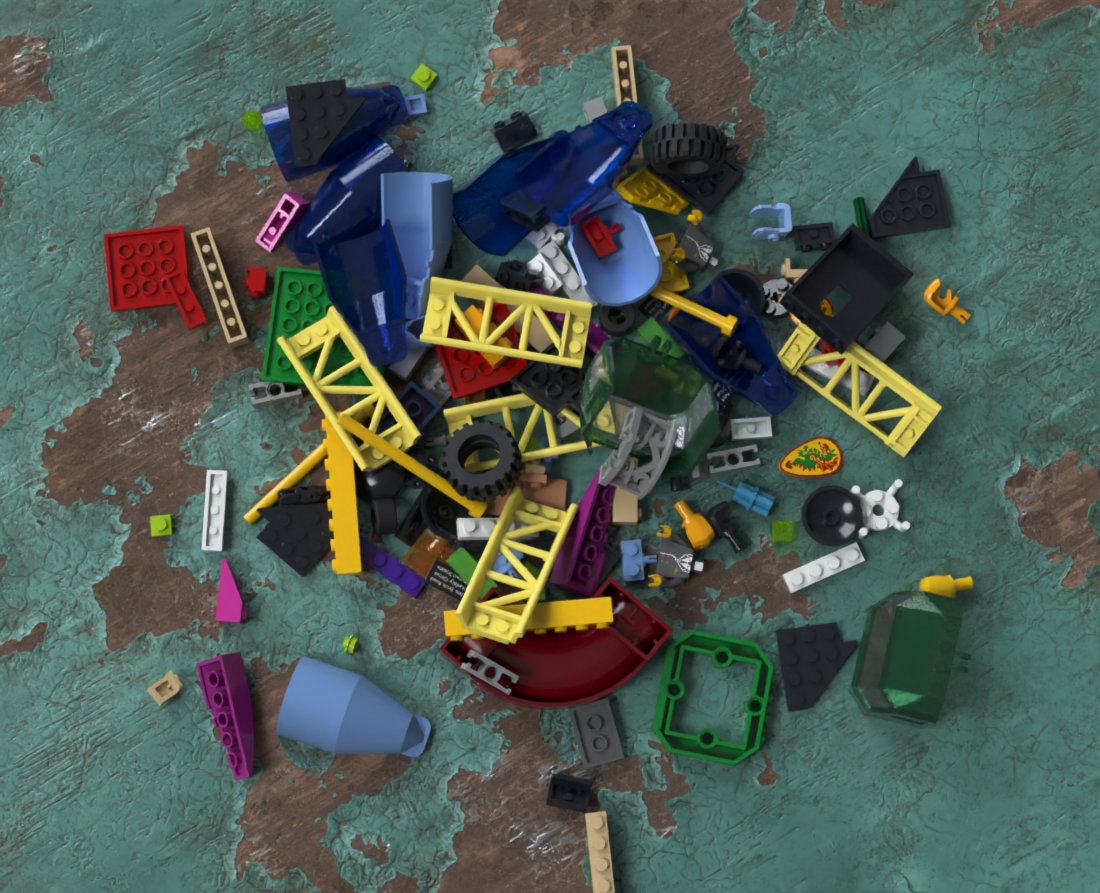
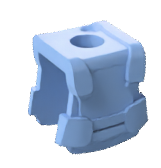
[750,203,792,241]

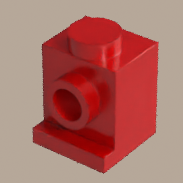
[246,267,269,299]

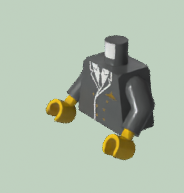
[668,210,718,272]
[648,525,704,589]

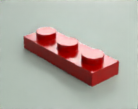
[164,268,208,331]

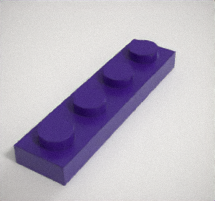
[360,535,426,599]

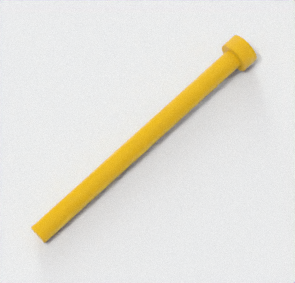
[649,285,739,337]
[243,398,376,525]
[337,413,488,518]

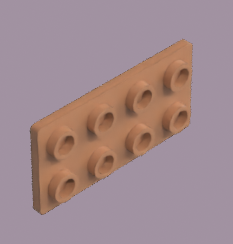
[484,473,567,516]

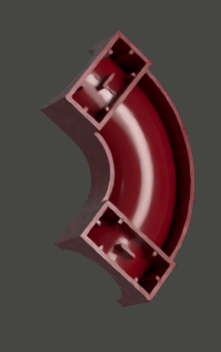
[439,577,674,710]

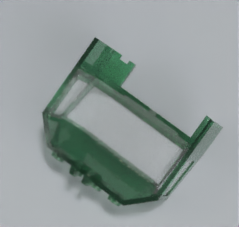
[579,335,721,483]

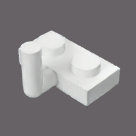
[525,208,566,250]

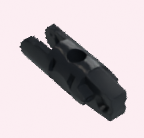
[277,486,330,506]

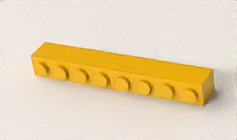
[322,412,362,577]
[444,597,613,641]

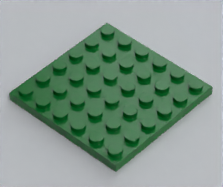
[261,267,395,386]

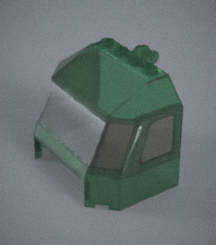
[847,591,971,729]

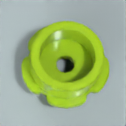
[342,634,359,654]

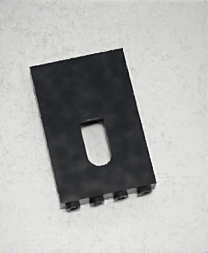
[779,223,914,355]

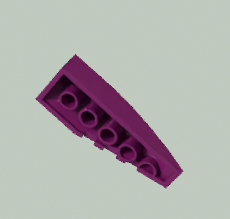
[529,287,619,369]
[549,469,614,598]
[196,652,254,781]

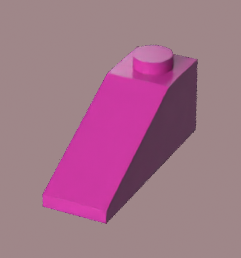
[255,191,310,253]
[216,559,247,625]

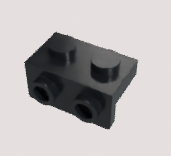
[489,111,538,153]
[792,222,836,253]
[495,260,545,292]
[546,774,593,813]

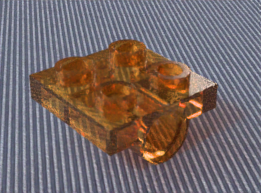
[401,529,455,579]

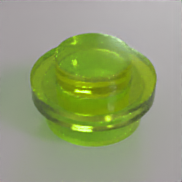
[242,111,262,130]

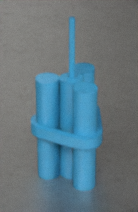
[717,480,775,517]

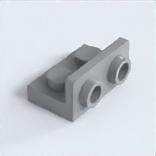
[420,362,452,406]

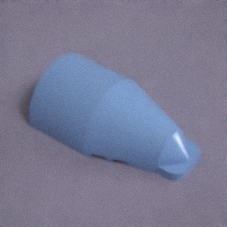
[381,172,453,320]
[568,175,663,306]
[276,656,431,758]

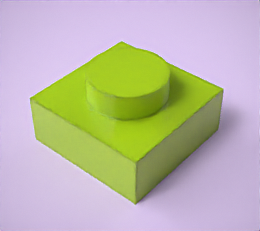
[410,64,438,92]
[150,514,173,538]

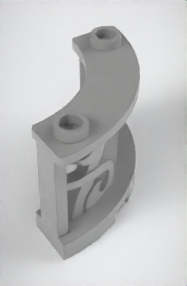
[598,406,679,499]

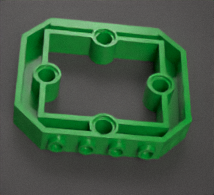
[652,630,776,766]

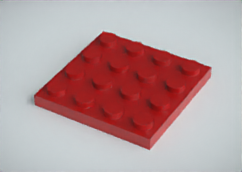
[104,225,189,312]
[435,302,527,400]

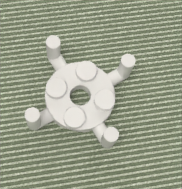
[850,479,910,539]

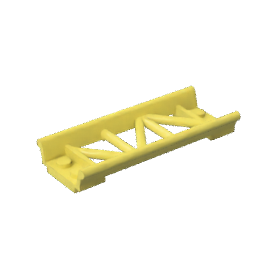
[420,277,592,368]
[277,305,421,472]
[774,323,942,457]
[443,377,615,473]
[455,486,578,644]

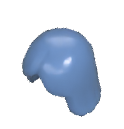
[400,315,435,349]

